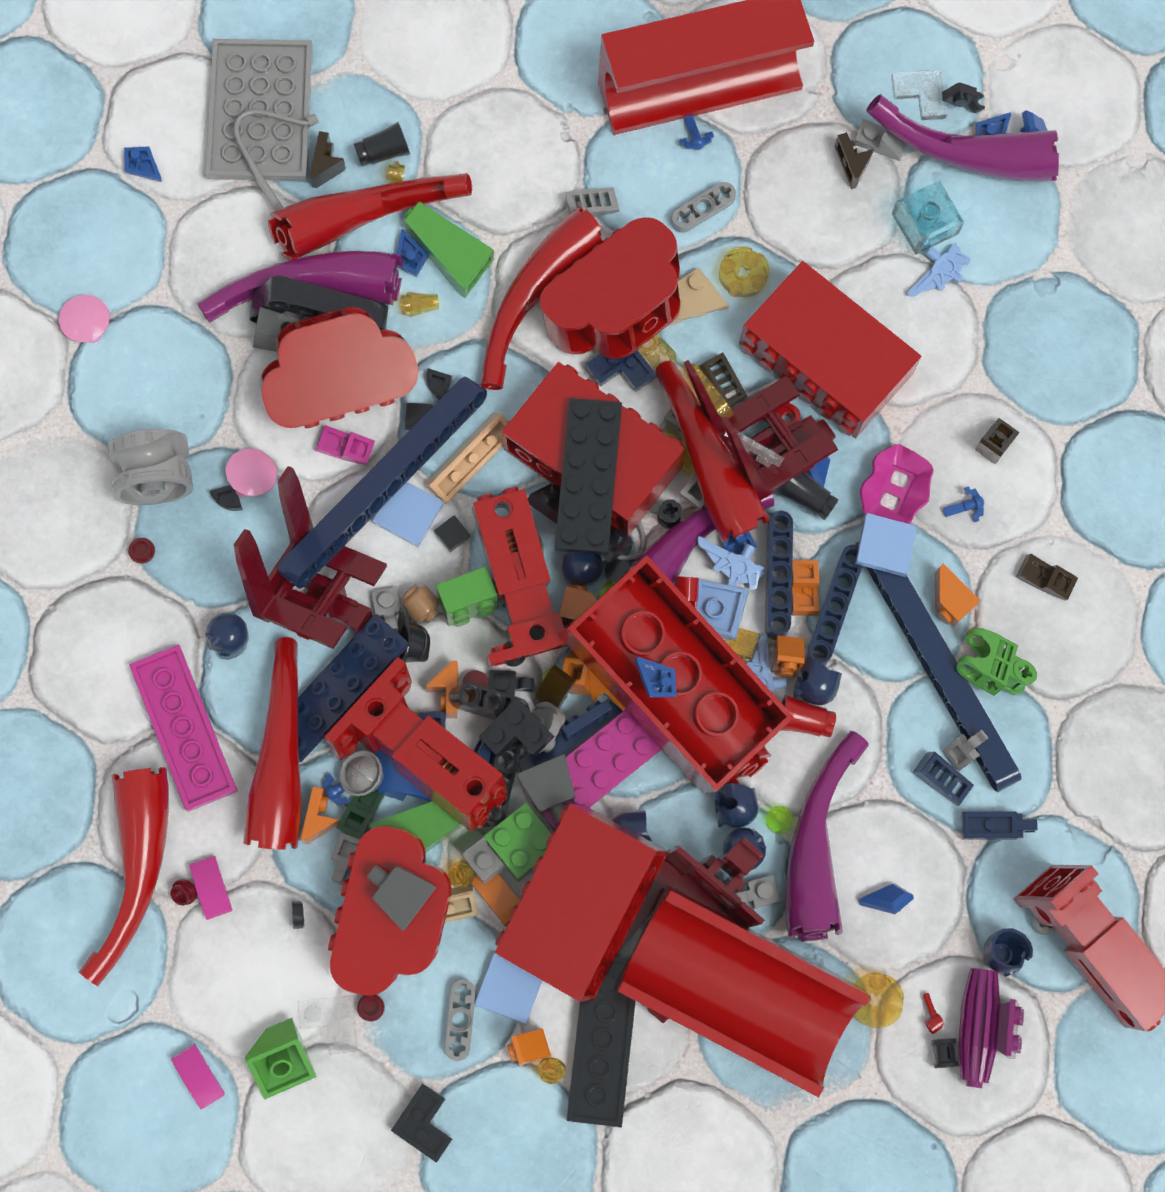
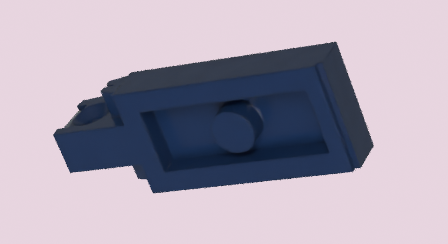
[961,811,1038,840]

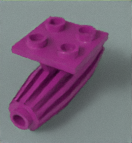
[958,968,1024,1088]

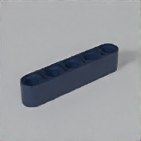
[765,510,793,640]
[806,544,862,666]

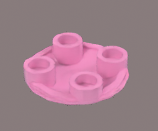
[58,295,110,343]
[225,448,277,497]

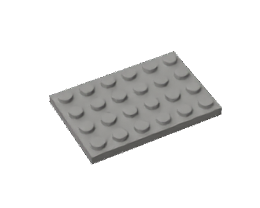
[205,39,313,181]

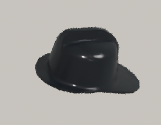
[398,605,430,662]

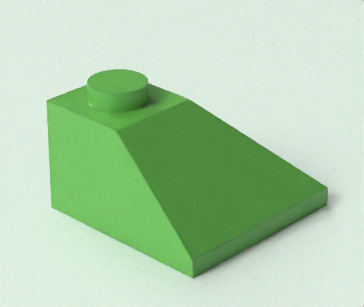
[245,1018,316,1099]

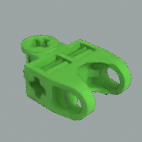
[957,628,1037,696]

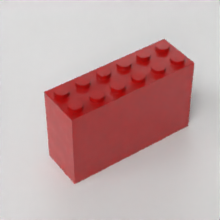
[739,260,922,439]
[501,361,685,537]
[494,804,669,1002]

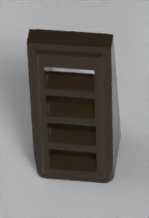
[698,352,748,409]

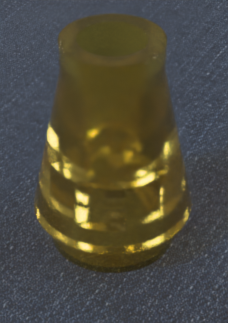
[401,292,439,317]

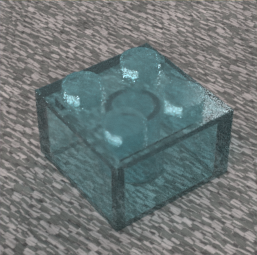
[891,180,965,255]

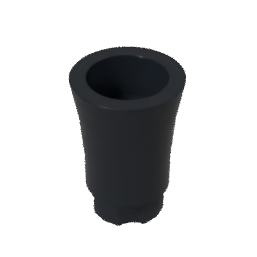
[353,122,411,167]
[779,473,838,520]

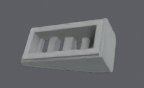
[565,187,619,217]

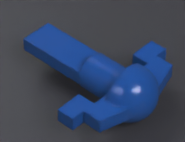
[679,115,714,150]
[943,486,984,522]
[323,773,350,807]

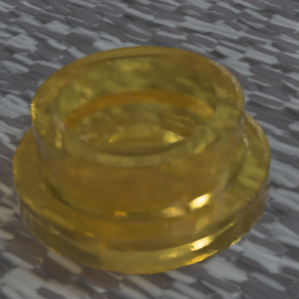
[386,161,405,183]
[448,861,474,888]
[538,1057,566,1084]

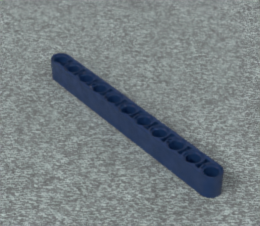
[277,377,487,589]
[855,542,1022,792]

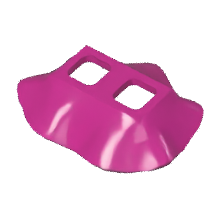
[860,444,934,524]

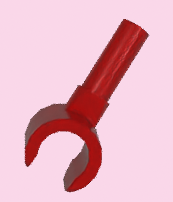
[923,993,943,1034]

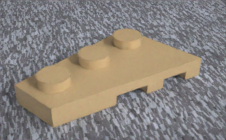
[668,267,729,326]

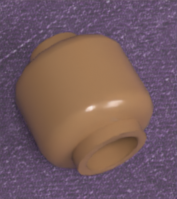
[401,584,439,623]

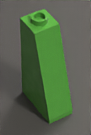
[404,202,494,298]
[370,801,463,853]

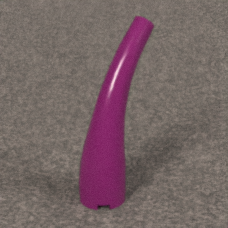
[866,94,1059,182]
[197,251,403,323]
[624,494,774,584]
[785,731,869,942]

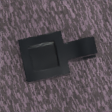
[942,82,985,113]
[488,670,534,696]

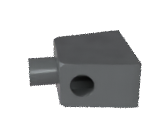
[252,307,300,352]
[516,754,575,824]
[366,864,437,931]

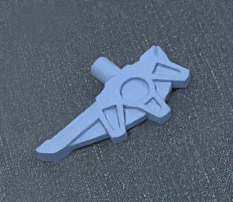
[906,243,970,297]
[697,536,767,590]
[746,633,787,693]

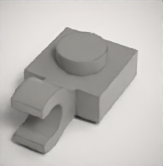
[371,586,401,633]
[942,730,988,771]
[331,833,359,885]
[736,875,781,910]

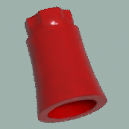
[780,694,837,737]

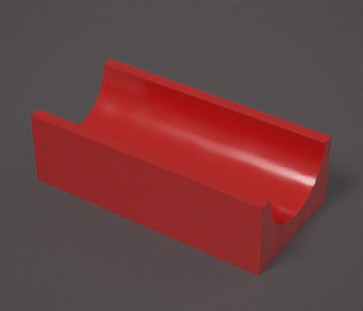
[598,0,815,135]
[558,555,794,793]
[616,885,871,1098]

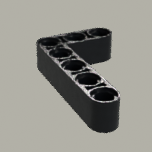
[249,276,388,330]
[449,683,530,827]

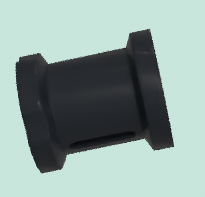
[657,499,682,529]
[931,1038,959,1069]

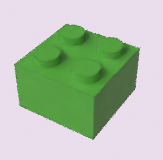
[436,566,498,627]
[484,803,551,883]

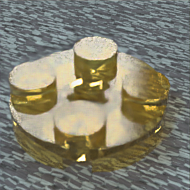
[719,247,770,297]
[854,973,904,1029]

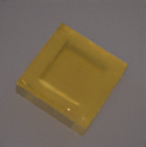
[729,628,761,660]

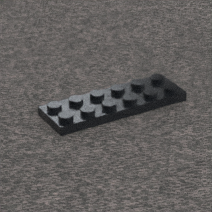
[555,398,622,555]
[566,957,636,1128]

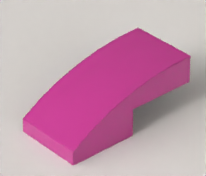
[316,425,375,465]
[189,856,233,920]
[171,1043,225,1110]

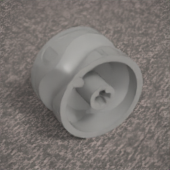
[108,429,193,505]

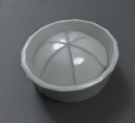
[339,750,384,796]

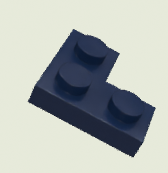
[585,350,657,392]

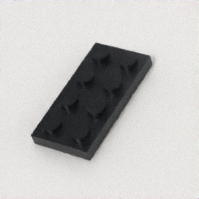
[528,484,634,562]

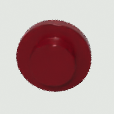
[128,538,155,564]
[462,670,489,694]
[170,879,197,906]
[357,995,385,1022]

